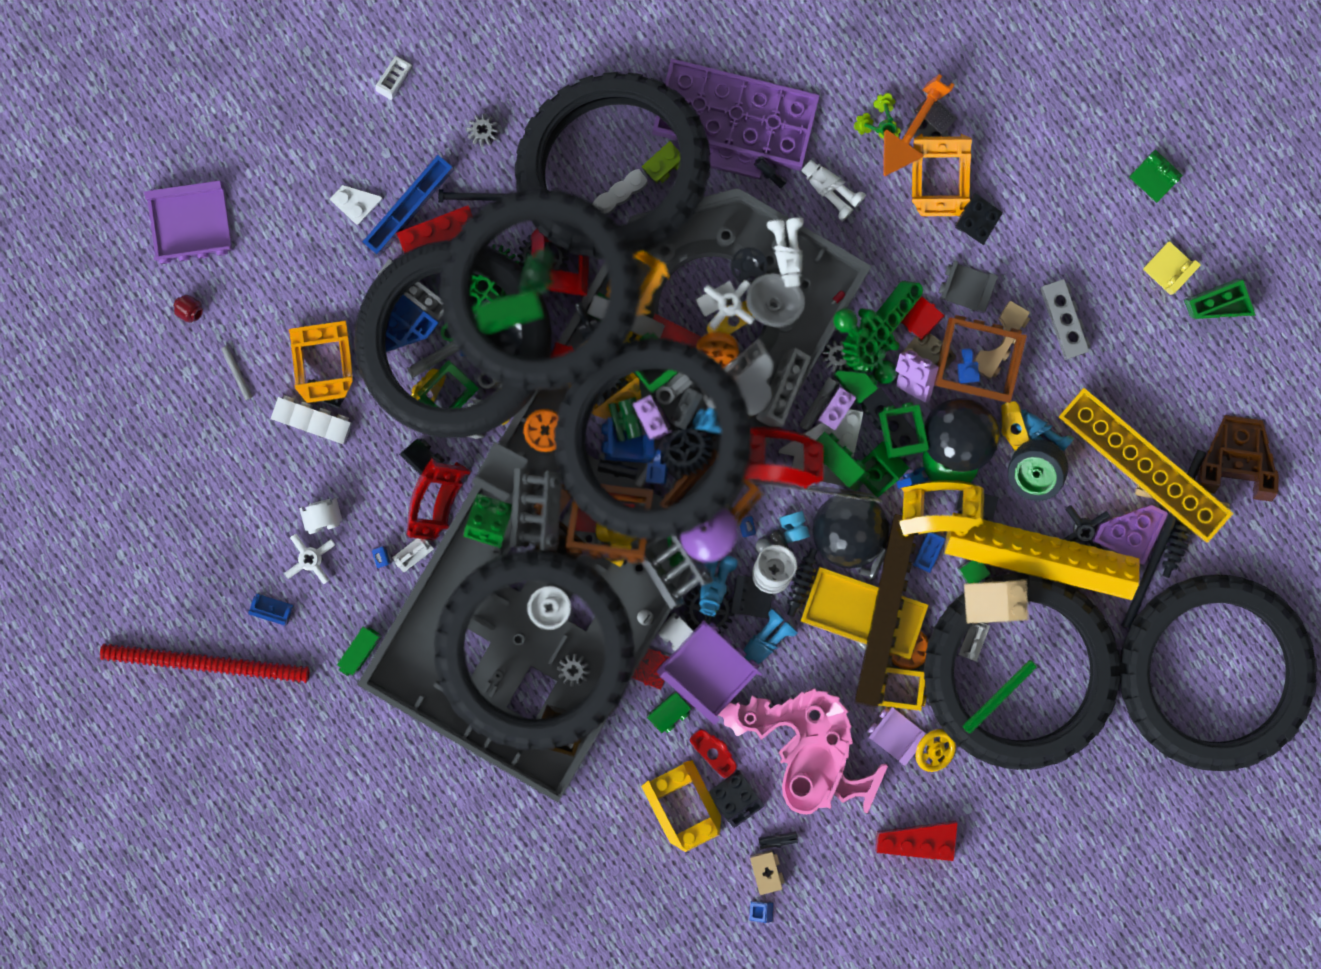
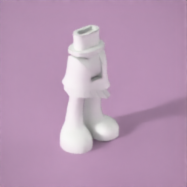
[801,160,866,222]
[767,218,804,287]

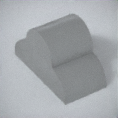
[700,339,772,414]

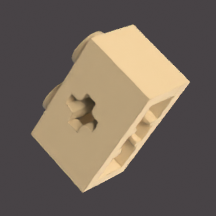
[750,850,785,895]

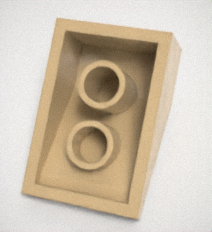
[964,580,1028,623]

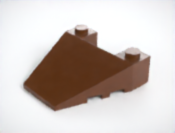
[1196,415,1279,502]

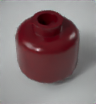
[173,295,203,323]

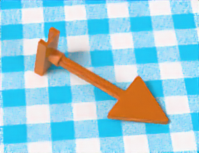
[883,74,954,176]

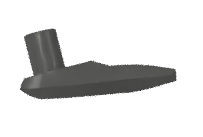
[860,549,886,581]

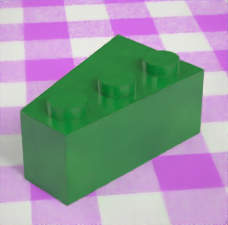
[1184,278,1256,319]
[474,290,544,333]
[816,431,872,491]

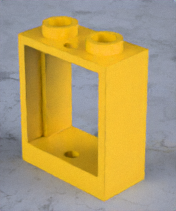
[879,667,926,711]

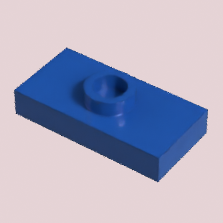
[912,532,946,573]

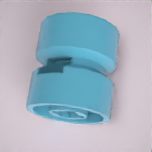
[779,511,810,543]

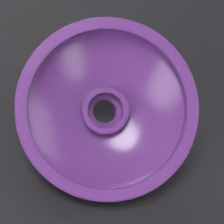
[680,508,738,562]

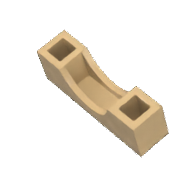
[973,301,1030,379]

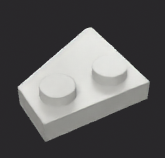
[330,185,383,225]

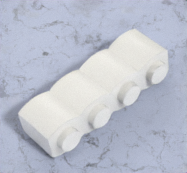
[593,169,648,215]
[271,395,352,445]

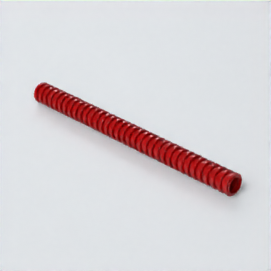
[100,643,310,683]

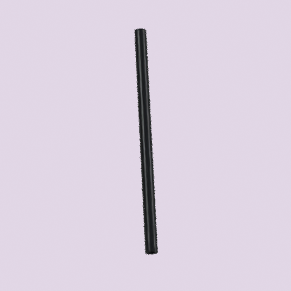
[1121,449,1206,629]

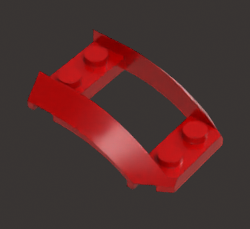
[530,228,589,296]
[745,427,823,489]
[407,458,471,540]

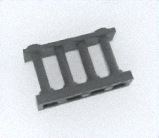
[510,468,562,550]
[630,536,714,609]

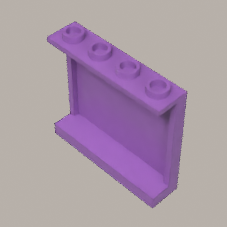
[144,181,233,264]
[657,621,762,725]

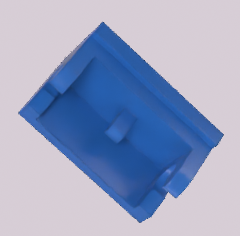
[248,594,293,626]

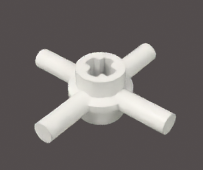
[704,280,755,330]
[285,534,335,584]

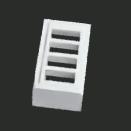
[376,55,412,100]

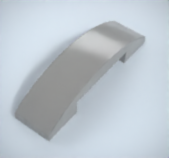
[587,296,665,338]

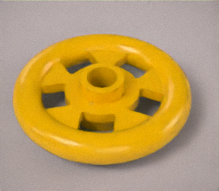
[915,729,956,772]

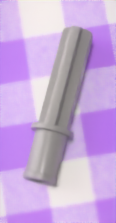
[407,341,459,378]
[800,377,839,431]

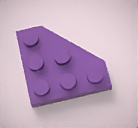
[1092,505,1168,565]

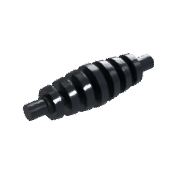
[1162,520,1192,578]
[787,548,818,617]

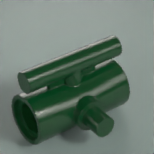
[520,249,554,293]
[608,397,646,442]

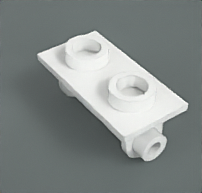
[392,539,434,572]
[959,622,990,661]

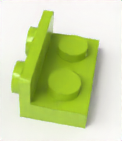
[641,141,680,184]

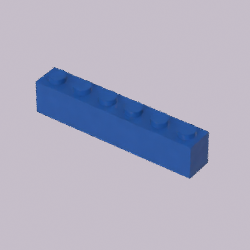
[362,155,454,257]

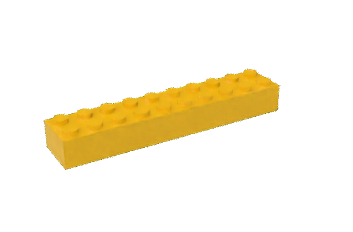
[1058,388,1233,543]
[945,512,1140,600]

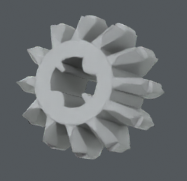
[466,114,499,147]
[822,340,850,372]
[557,653,590,687]

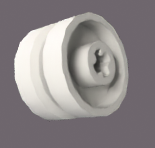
[528,586,571,629]

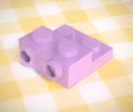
[896,351,939,403]

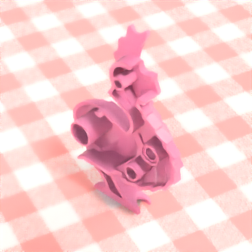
[718,688,888,815]

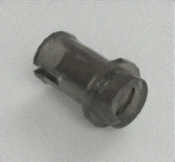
[769,529,790,550]

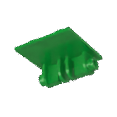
[1129,149,1183,203]

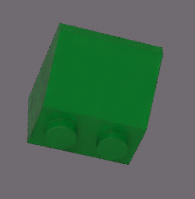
[834,371,878,405]
[861,440,909,498]
[647,691,691,733]

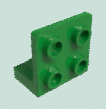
[463,494,513,548]

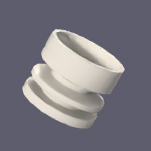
[752,545,797,594]

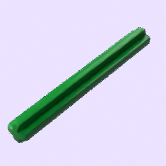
[963,660,1037,733]

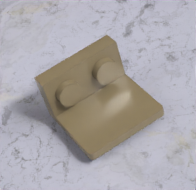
[902,333,957,371]

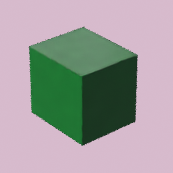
[957,560,990,584]

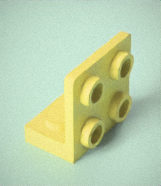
[1143,242,1201,295]

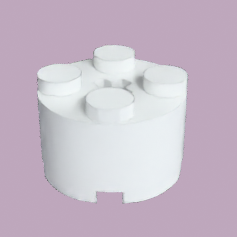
[299,498,342,534]
[657,612,693,651]

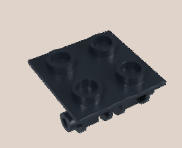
[955,193,1003,245]

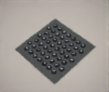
[915,98,957,134]

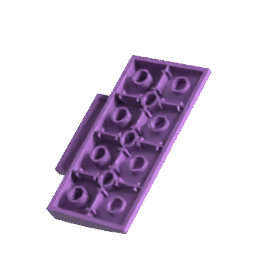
[653,58,820,180]

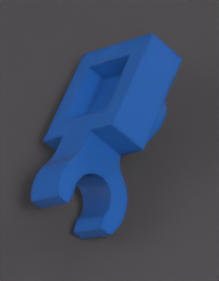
[957,348,980,383]
[646,450,668,484]
[896,467,928,489]

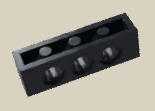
[861,387,922,462]

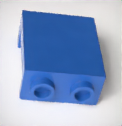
[601,417,654,463]

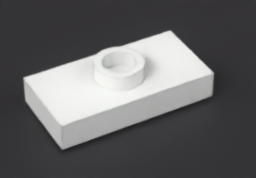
[696,281,735,316]

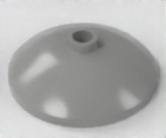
[746,274,805,327]

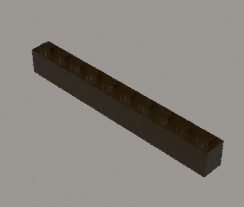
[854,514,918,708]

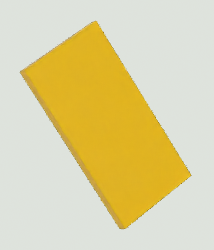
[800,567,928,660]

